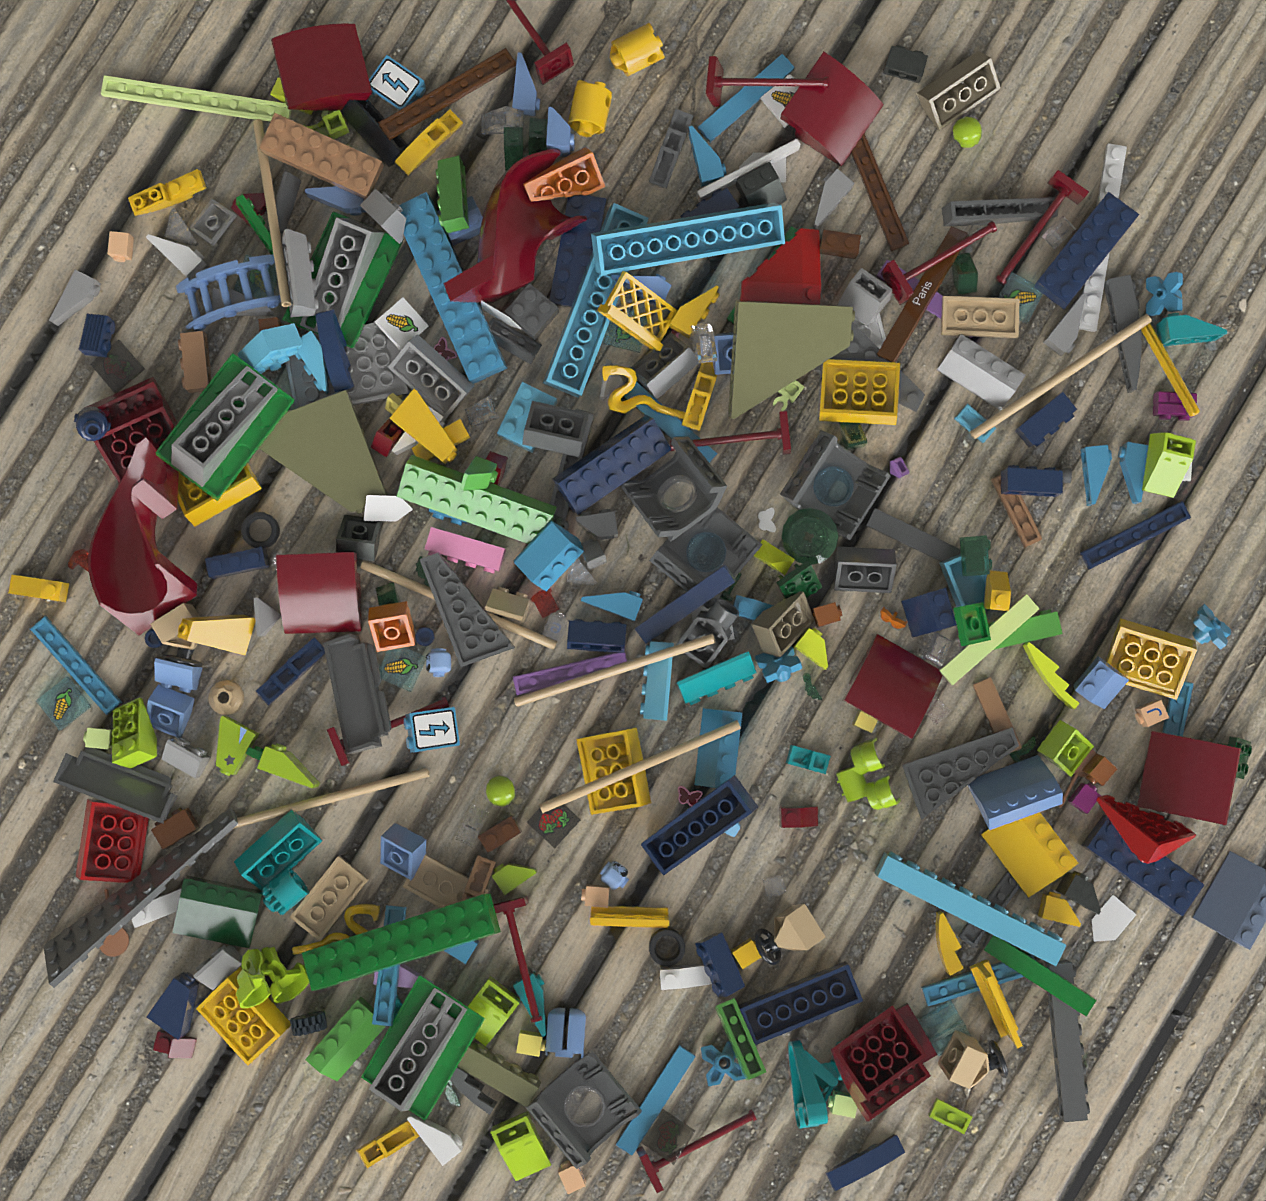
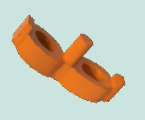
[880,607,907,629]

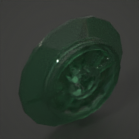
[781,508,839,565]

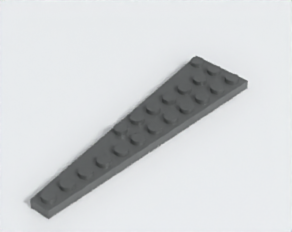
[43,808,238,988]

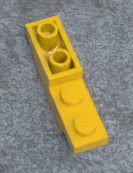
[395,109,463,176]
[128,169,207,216]

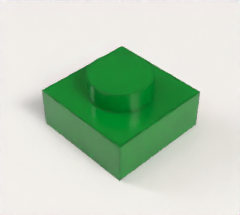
[246,746,264,761]

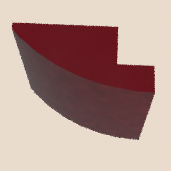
[271,23,372,111]
[780,51,884,167]
[84,377,178,483]
[276,552,362,634]
[842,634,943,739]
[1137,731,1241,825]
[831,1006,931,1122]

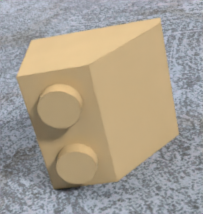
[485,586,531,622]

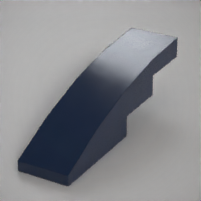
[315,309,354,392]
[255,637,325,706]
[826,1134,906,1191]

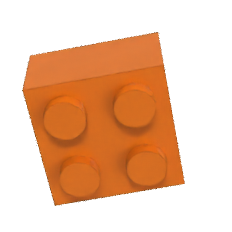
[368,601,415,652]

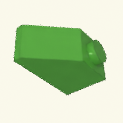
[460,456,498,491]

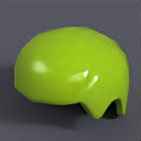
[953,116,982,148]
[486,775,515,807]

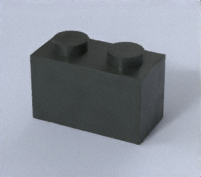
[883,45,928,83]

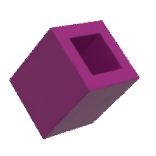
[1067,783,1101,814]

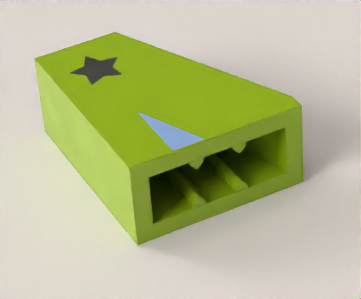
[216,715,259,776]

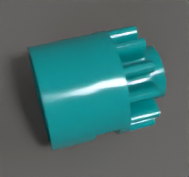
[262,868,310,915]

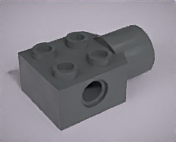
[676,598,739,669]

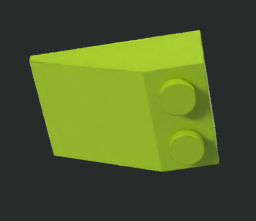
[257,743,320,788]

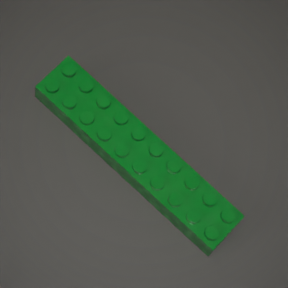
[302,894,501,991]

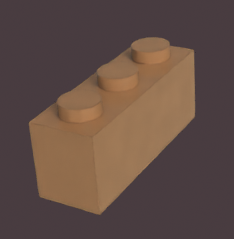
[178,331,212,393]

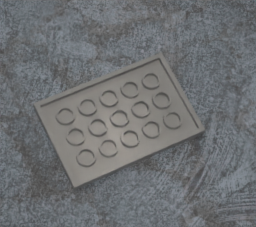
[286,323,409,409]

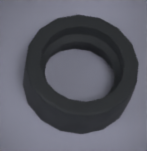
[241,512,280,548]
[649,928,686,967]

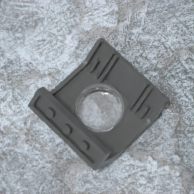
[621,437,727,542]
[526,1051,642,1169]

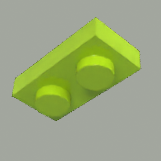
[928,1098,973,1134]

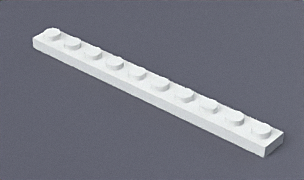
[1079,143,1127,332]

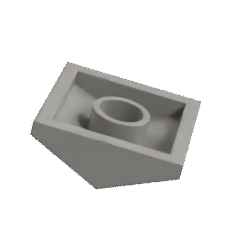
[189,199,237,246]

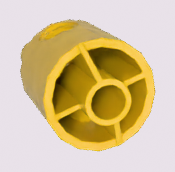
[610,23,665,77]
[568,80,612,137]

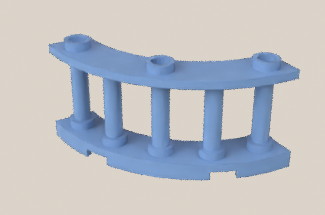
[176,254,281,331]

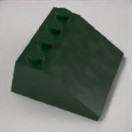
[172,875,263,949]

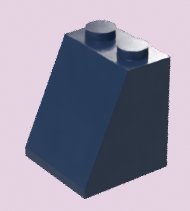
[901,588,957,638]
[146,972,199,1040]

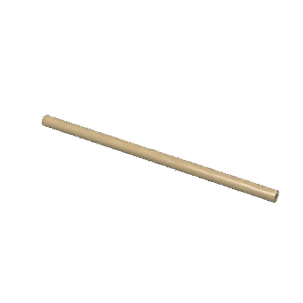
[253,119,291,307]
[970,314,1152,439]
[360,560,558,650]
[514,634,715,707]
[539,720,741,813]
[233,768,430,829]

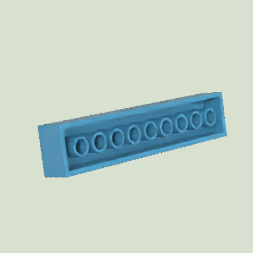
[399,192,508,384]

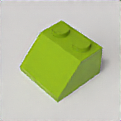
[1037,720,1094,777]

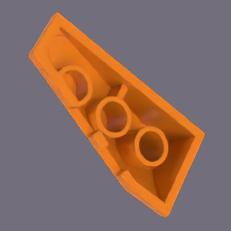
[523,147,605,202]

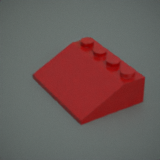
[76,799,149,883]

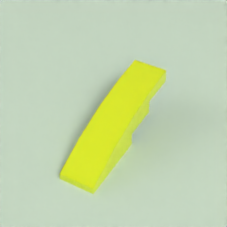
[1023,642,1080,709]

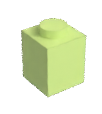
[83,727,113,749]
[828,1090,857,1118]

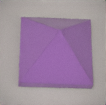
[890,457,909,478]

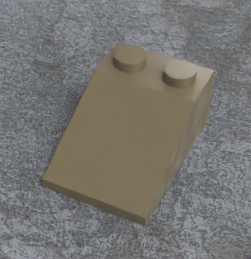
[751,591,815,657]

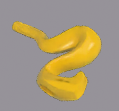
[602,365,685,419]
[292,904,380,955]

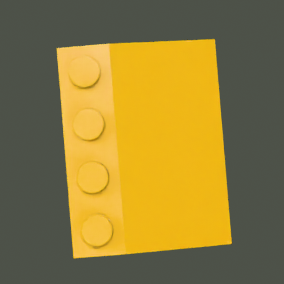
[819,359,900,425]
[178,463,261,527]
[1106,618,1197,700]
[576,727,652,815]
[981,812,1079,898]
[196,967,291,1066]

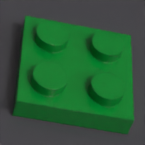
[953,602,991,646]

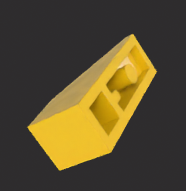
[8,575,69,602]

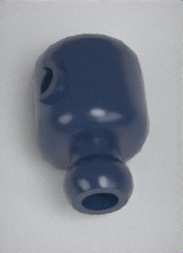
[74,406,111,441]

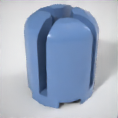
[545,1007,586,1058]

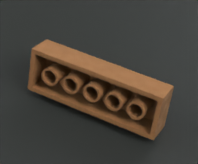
[259,113,384,199]

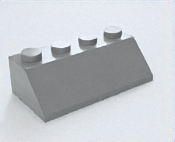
[282,229,318,317]
[388,334,475,419]
[937,334,1026,411]

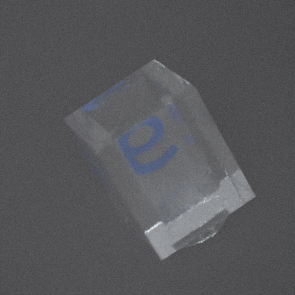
[542,611,569,642]

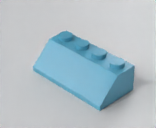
[640,641,674,721]

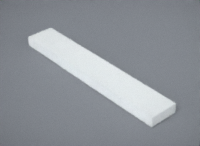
[696,139,801,202]

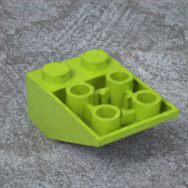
[1142,432,1196,498]
[112,697,157,768]
[467,976,521,1046]
[491,1111,552,1181]

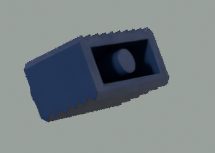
[78,313,115,357]

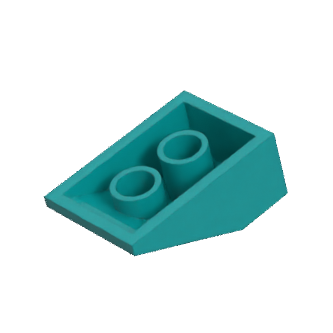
[1156,313,1227,346]

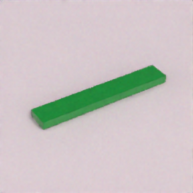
[984,935,1097,1017]

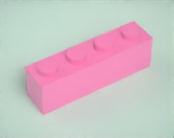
[425,527,506,574]

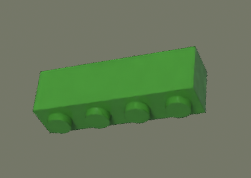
[435,156,469,233]
[988,609,1063,650]
[715,998,766,1081]

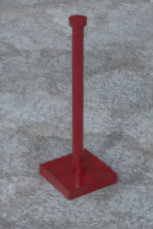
[506,0,574,85]
[706,56,829,107]
[995,170,1089,285]
[880,221,997,305]
[670,411,791,455]
[327,696,449,766]
[493,896,543,1023]
[636,1109,757,1193]

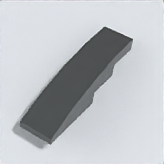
[649,109,694,189]
[450,1067,497,1115]

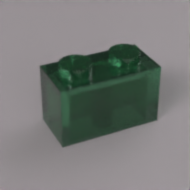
[959,535,992,576]

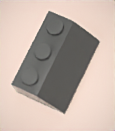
[631,333,700,399]
[522,401,589,457]
[834,547,897,593]

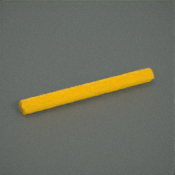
[1141,323,1200,417]

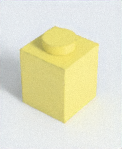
[852,710,878,733]
[516,1030,546,1057]

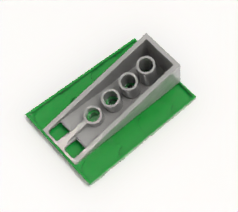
[282,211,404,348]
[156,353,294,501]
[361,975,485,1121]

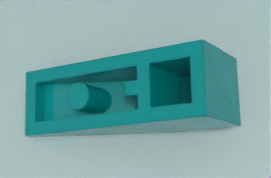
[513,971,547,1037]

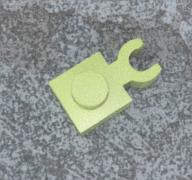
[772,380,804,411]

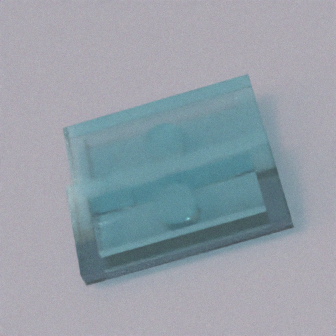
[917,1000,972,1056]

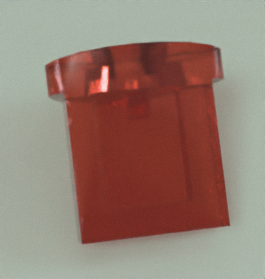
[68,549,89,572]
[530,588,560,618]

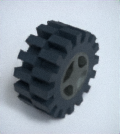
[290,1011,328,1036]

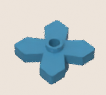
[1146,272,1183,316]
[1192,604,1231,650]
[755,646,803,683]
[700,1042,745,1086]

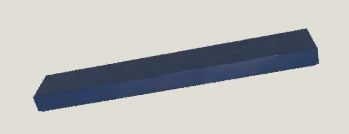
[1080,501,1191,570]
[635,565,736,644]

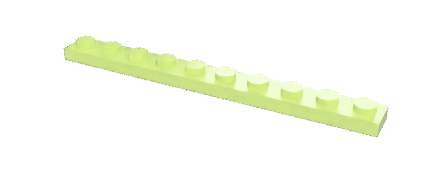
[101,76,291,122]

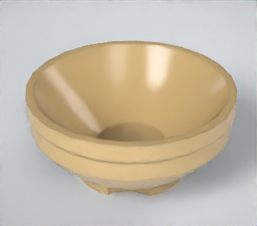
[208,680,244,715]

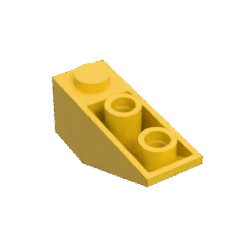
[670,286,720,339]

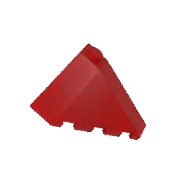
[740,228,821,304]
[1096,795,1196,864]

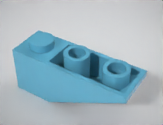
[295,331,329,394]

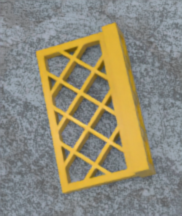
[597,271,678,351]
[590,906,669,928]
[969,959,1023,1048]

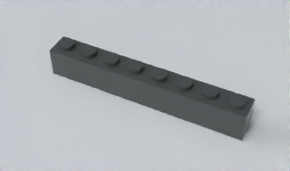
[1044,960,1090,1122]

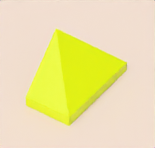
[754,539,795,576]

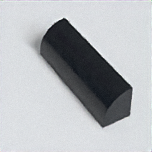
[341,99,409,167]

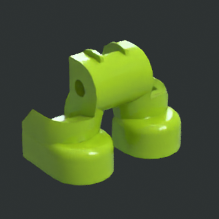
[836,737,901,810]
[236,947,309,1008]

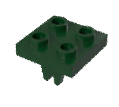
[776,560,822,599]
[1217,736,1252,779]

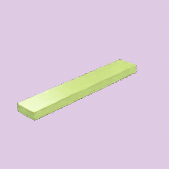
[939,594,1039,685]

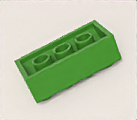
[305,996,386,1081]

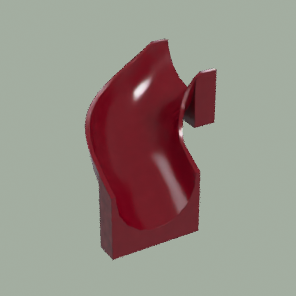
[443,149,587,303]
[88,435,197,636]

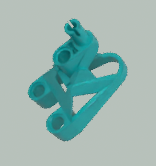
[788,1040,842,1129]

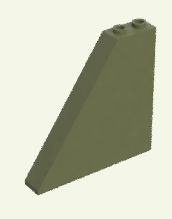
[728,300,855,419]
[259,390,388,514]

